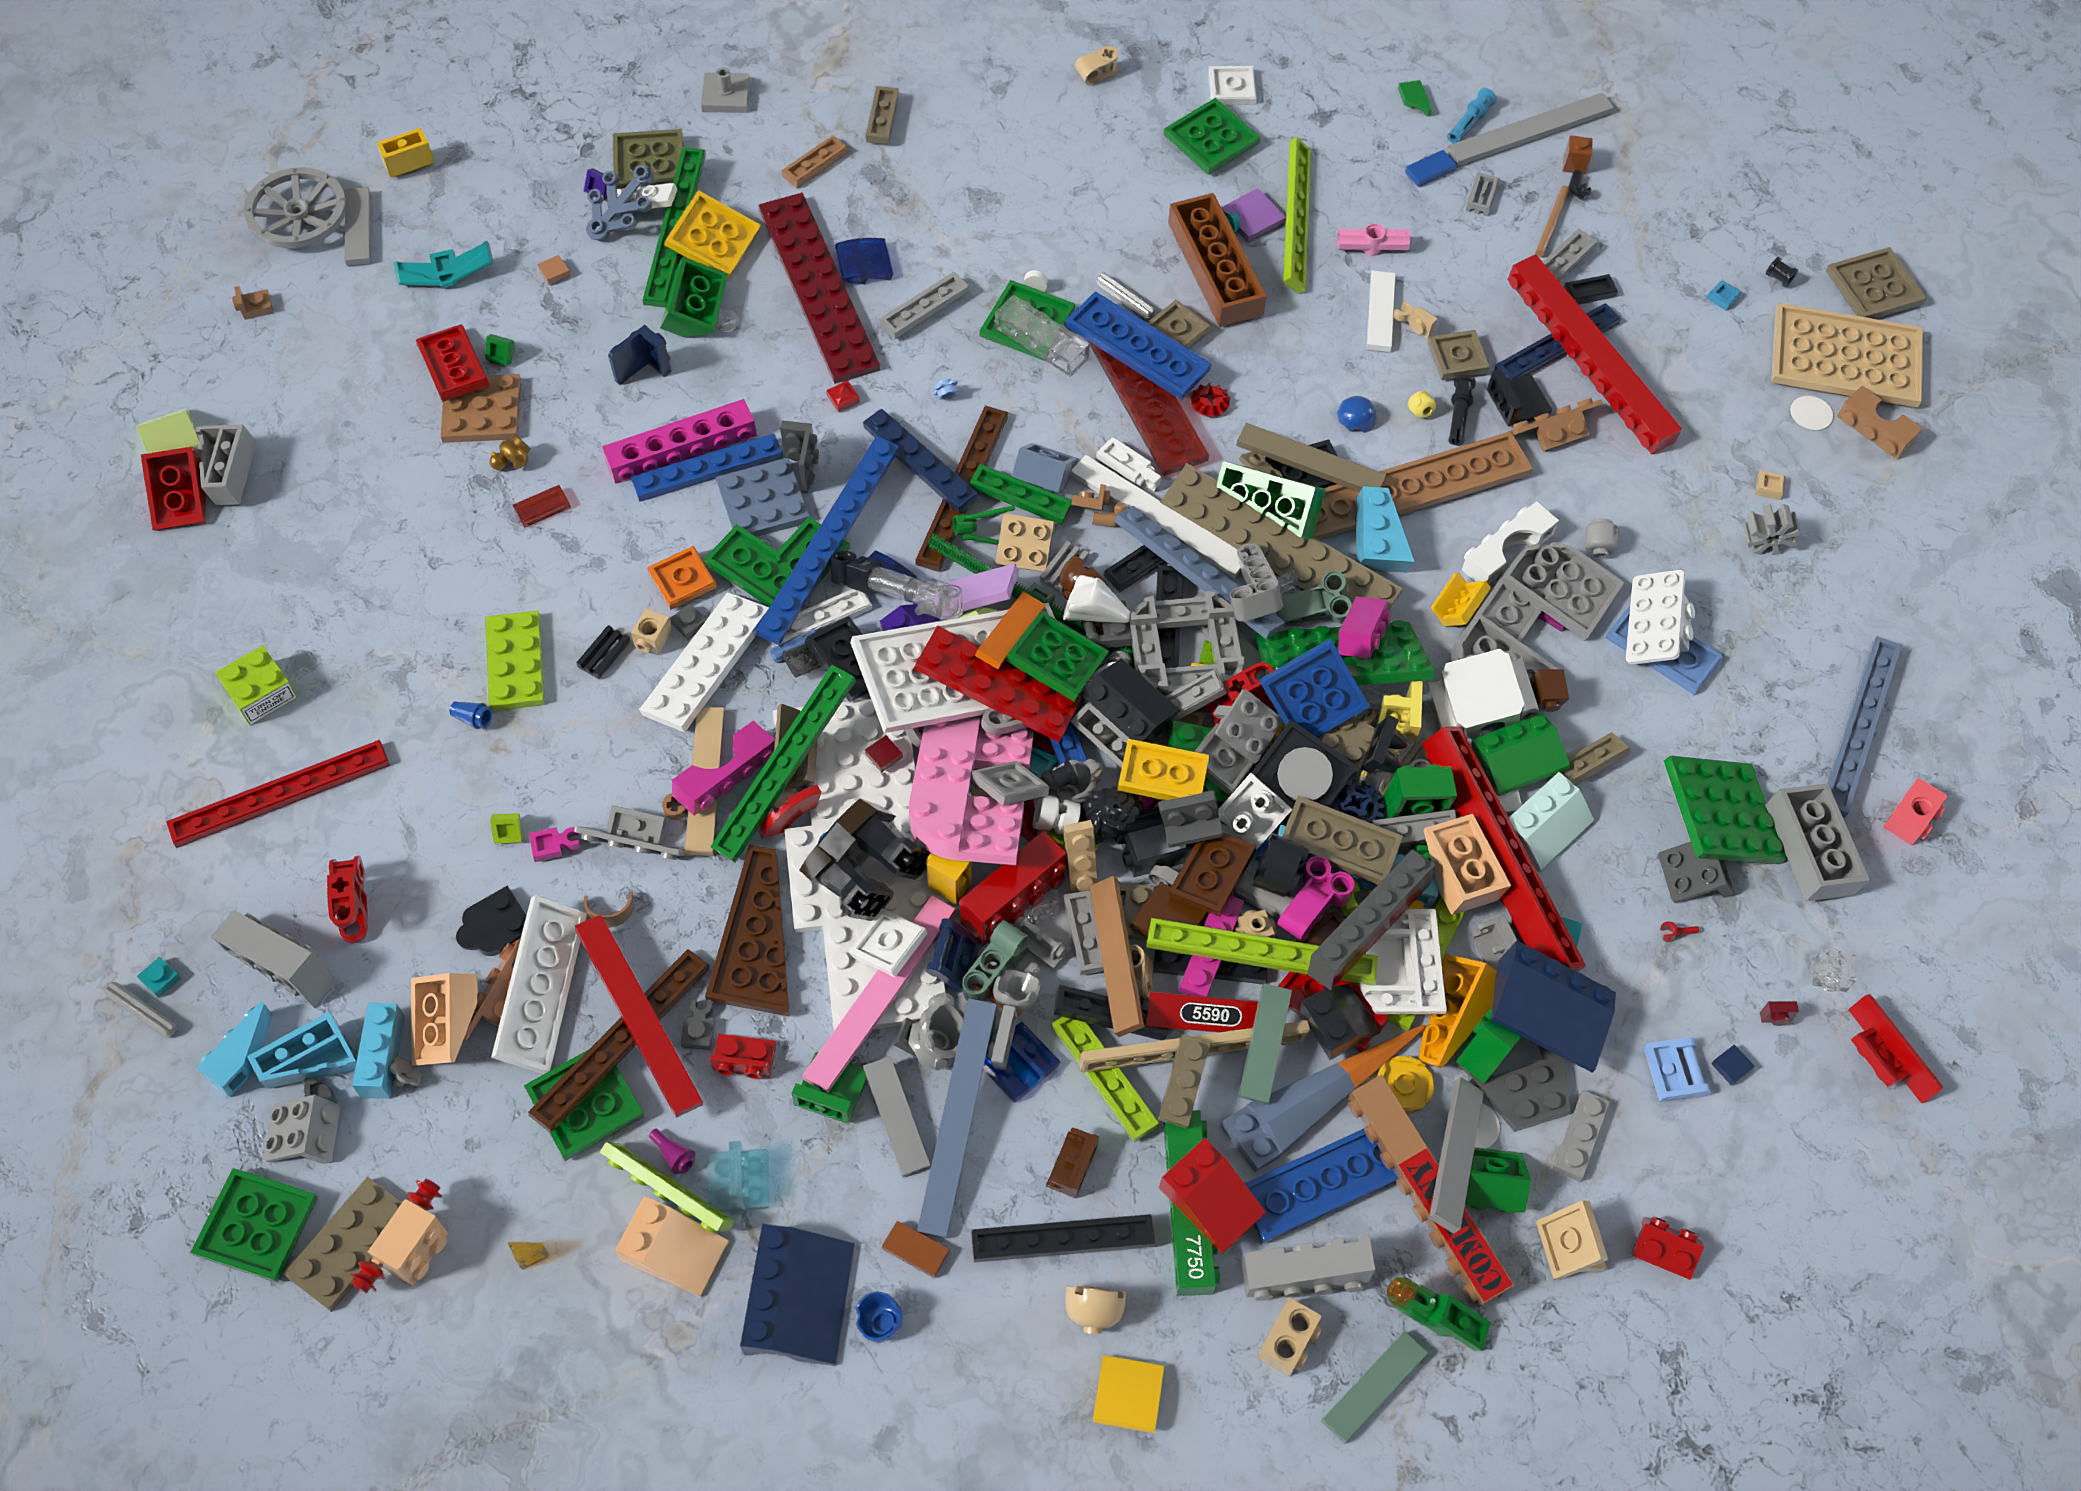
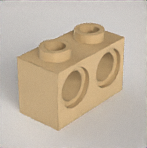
[1257,1297,1322,1377]

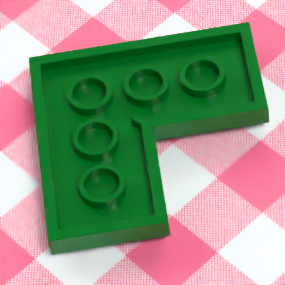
[704,517,850,608]

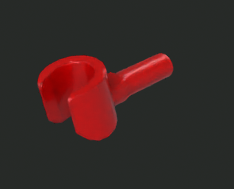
[1660,921,1699,942]

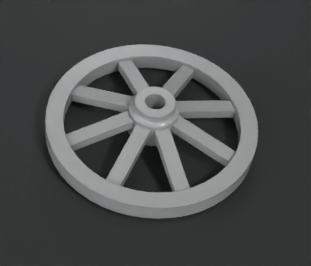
[244,167,347,248]

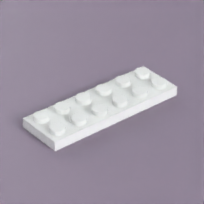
[639,592,769,733]
[491,895,587,1074]

